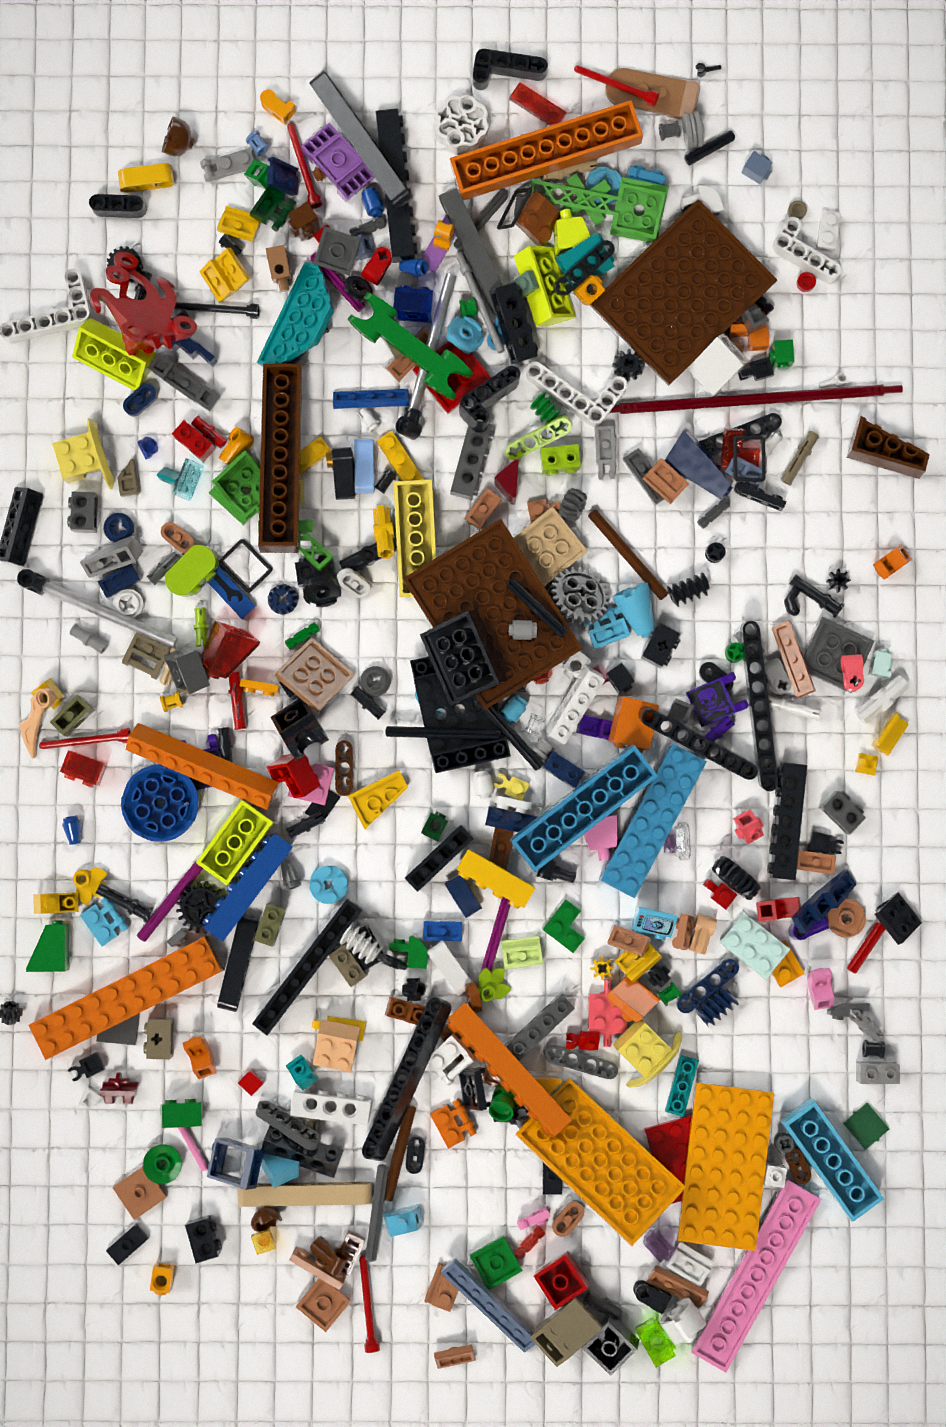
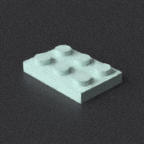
[720,913,790,980]

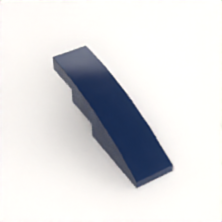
[171,338,218,367]
[791,869,856,933]

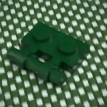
[250,186,296,232]

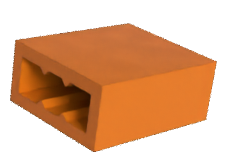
[608,696,659,753]

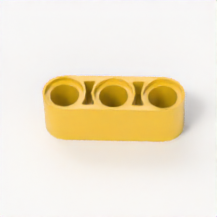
[118,163,174,193]

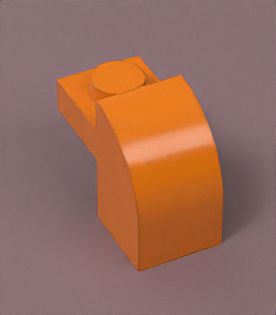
[728,321,769,351]
[873,544,912,580]
[183,1036,217,1079]

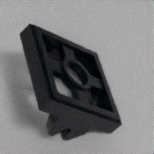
[459,1067,490,1111]

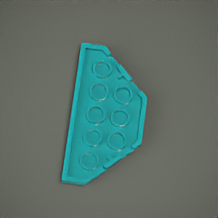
[256,262,334,366]

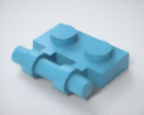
[583,607,630,650]
[80,898,129,947]

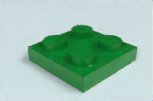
[469,1235,523,1290]

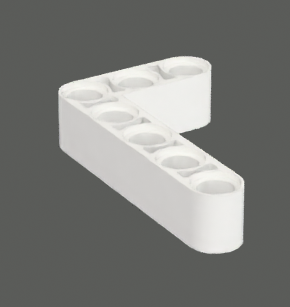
[0,268,93,343]
[526,362,627,427]

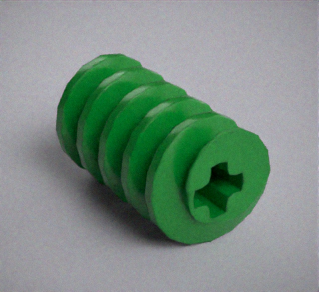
[530,391,568,433]

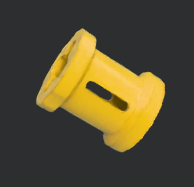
[160,691,184,712]

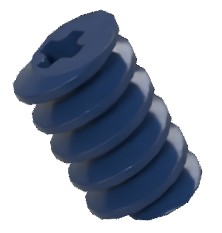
[695,988,739,1028]

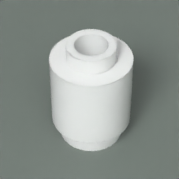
[472,770,494,799]

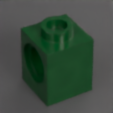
[421,811,448,842]

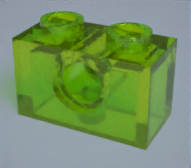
[635,1316,677,1367]

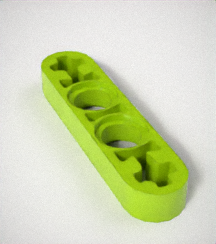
[505,416,573,460]

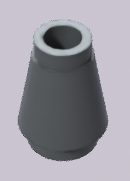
[280,860,302,890]

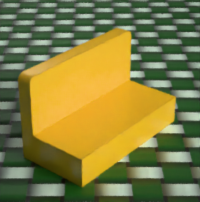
[871,712,909,756]

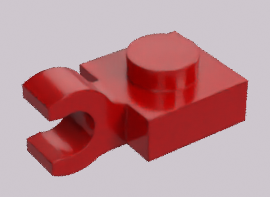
[703,879,738,910]
[566,1031,600,1050]

